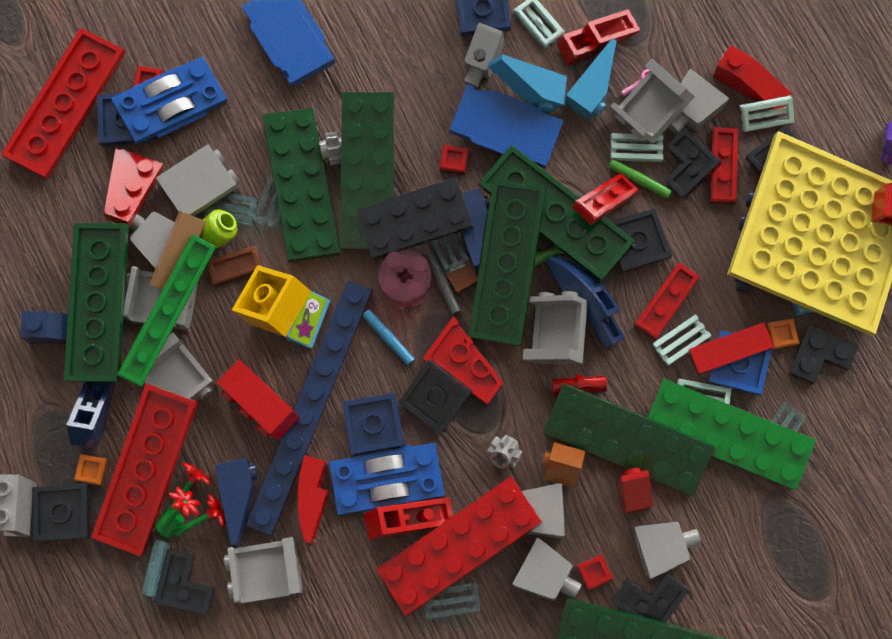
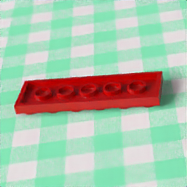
[1,27,126,180]
[91,384,198,557]
[376,476,543,616]

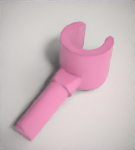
[621,69,650,97]

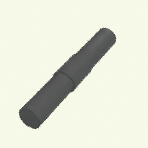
[424,251,461,315]

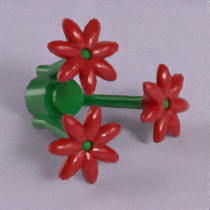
[155,462,227,539]

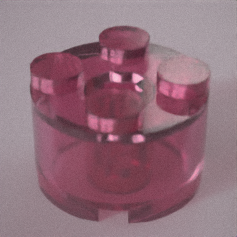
[378,250,432,309]

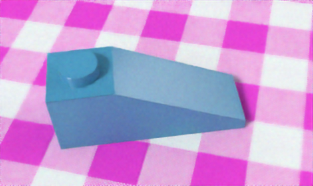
[565,38,616,122]
[488,54,567,113]

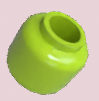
[200,209,238,248]

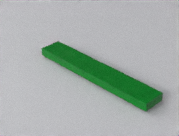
[117,234,216,388]

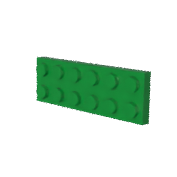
[648,378,816,490]

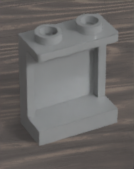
[611,58,695,144]
[156,144,240,217]
[123,266,199,331]
[523,291,587,364]
[145,333,217,401]
[0,475,37,537]
[224,537,303,604]

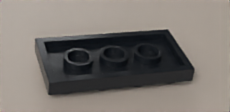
[357,177,473,260]

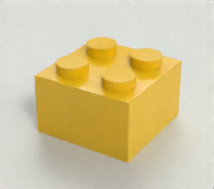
[232,265,311,337]

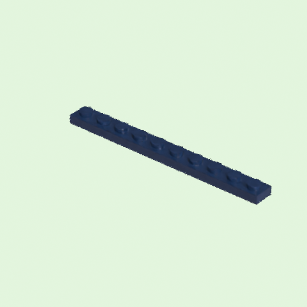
[246,280,373,536]

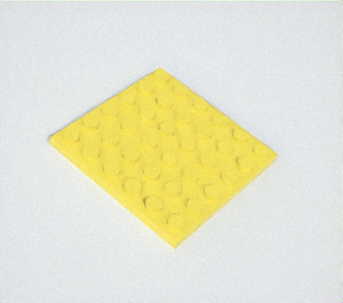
[727,131,892,336]

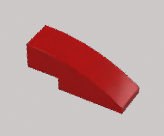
[556,9,640,66]
[298,455,329,545]

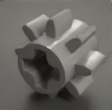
[319,131,341,165]
[487,435,523,469]

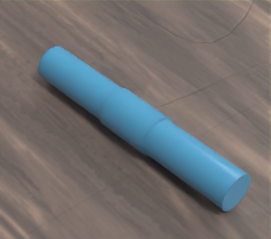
[362,309,415,366]

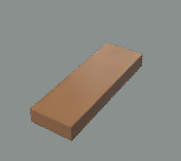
[149,211,206,289]

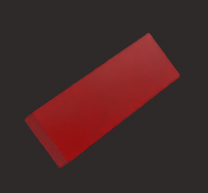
[709,127,738,205]
[572,173,639,225]
[634,262,701,341]
[688,322,774,375]

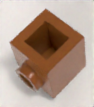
[542,443,585,488]

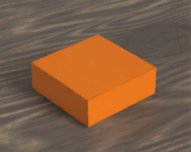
[766,318,799,350]
[74,454,108,486]

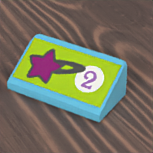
[286,291,330,349]

